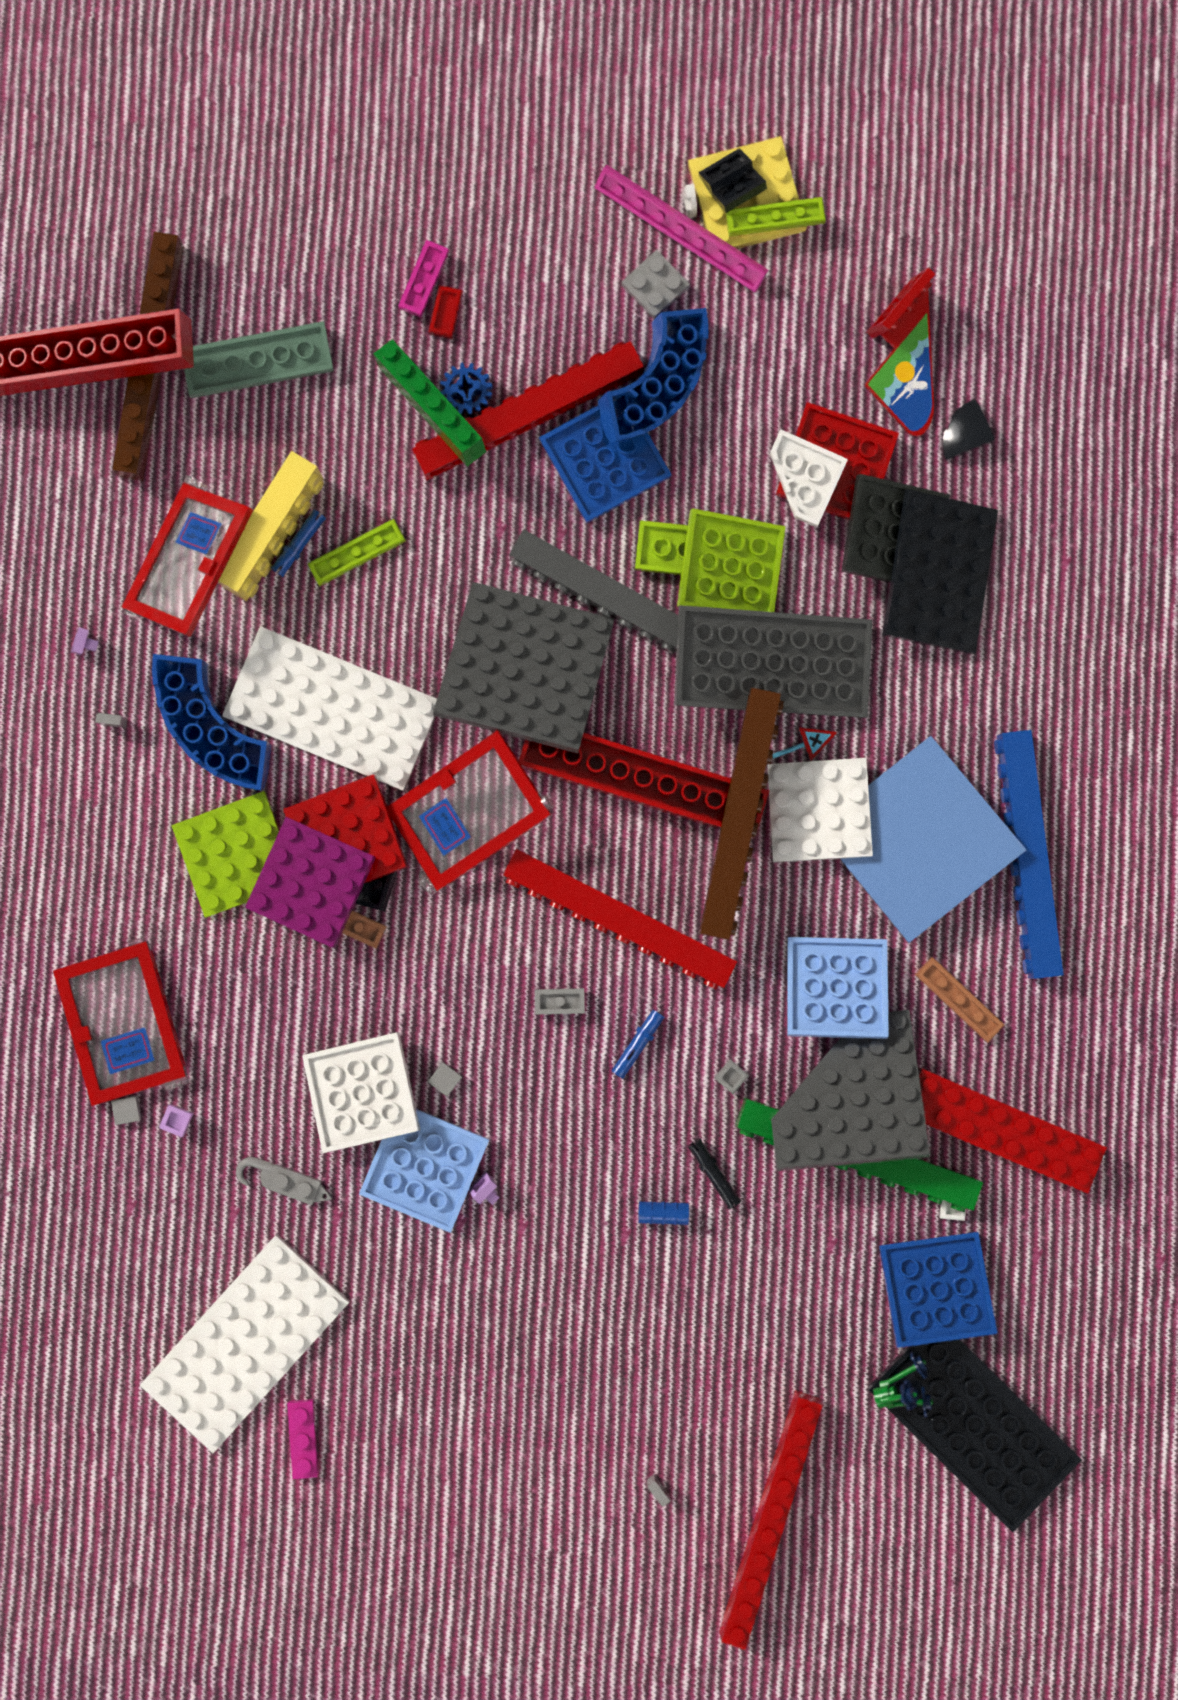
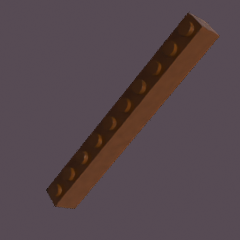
[112,231,184,481]
[699,688,784,940]

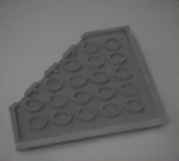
[771,1010,930,1171]

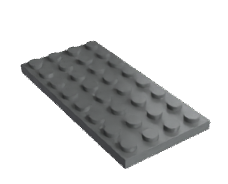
[674,605,872,718]

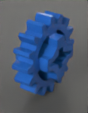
[440,363,493,417]

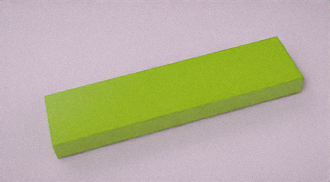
[726,197,826,237]
[307,519,406,587]

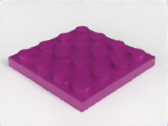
[245,817,376,948]

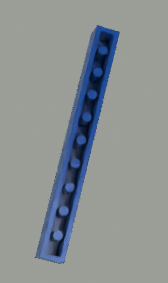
[994,730,1064,979]

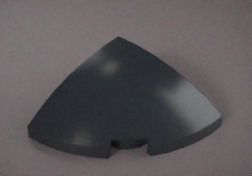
[942,399,995,461]

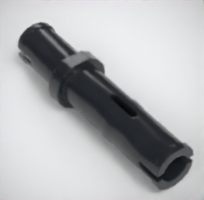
[687,1138,742,1210]

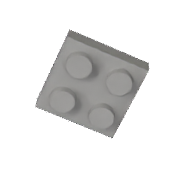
[621,249,690,319]

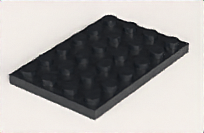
[882,489,998,654]

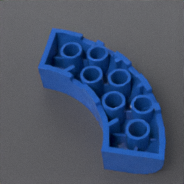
[598,308,708,443]
[152,654,272,791]

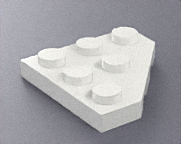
[770,429,848,528]

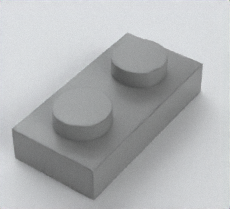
[535,988,585,1015]

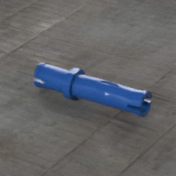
[270,509,326,577]
[611,1009,665,1079]

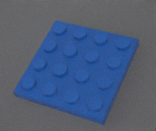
[539,405,672,524]
[879,1232,998,1348]

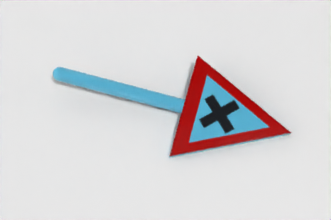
[772,727,838,761]

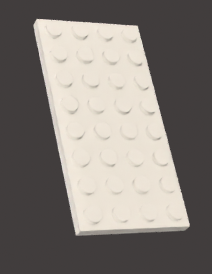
[222,626,437,791]
[140,1234,350,1453]

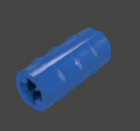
[638,1201,689,1225]

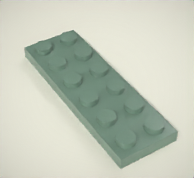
[184,321,334,398]

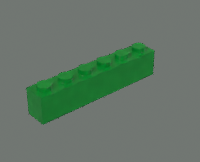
[373,339,486,467]

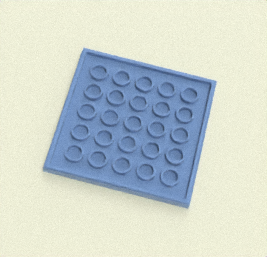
[840,736,1026,943]

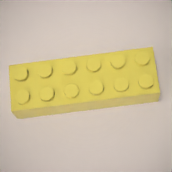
[218,451,324,601]

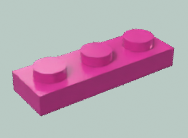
[398,240,449,318]
[287,1399,319,1479]

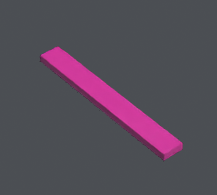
[594,165,769,293]

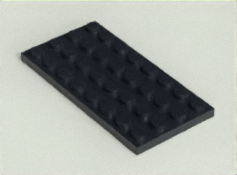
[867,1339,1082,1533]

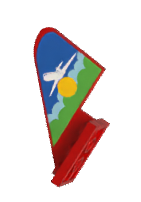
[864,267,935,437]

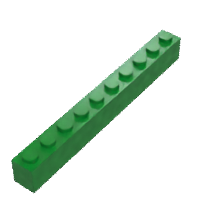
[735,1098,983,1212]

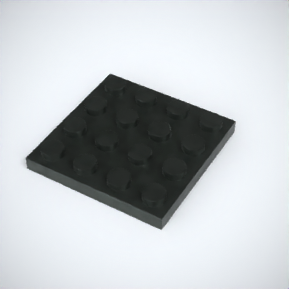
[841,474,950,582]

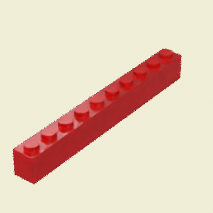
[412,341,644,481]
[503,849,737,990]
[719,1390,823,1650]

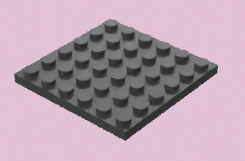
[433,582,614,753]

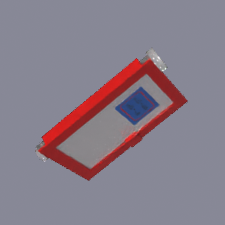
[121,475,253,637]
[387,730,554,895]
[53,938,189,1106]

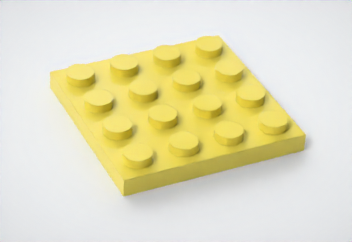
[688,136,807,249]

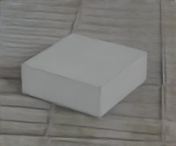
[95,713,127,728]
[714,1059,749,1094]
[428,1062,463,1097]
[111,1095,142,1125]
[647,1474,670,1507]

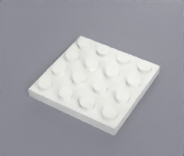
[767,758,873,863]
[302,1032,420,1153]

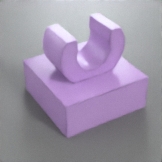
[71,627,99,655]
[159,1104,194,1137]
[469,1171,499,1205]

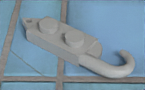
[236,1157,332,1205]

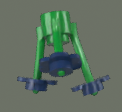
[873,1352,933,1417]

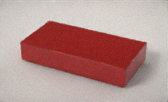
[428,285,463,339]

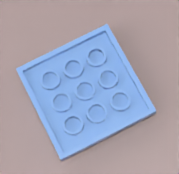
[787,937,889,1039]
[359,1108,490,1233]

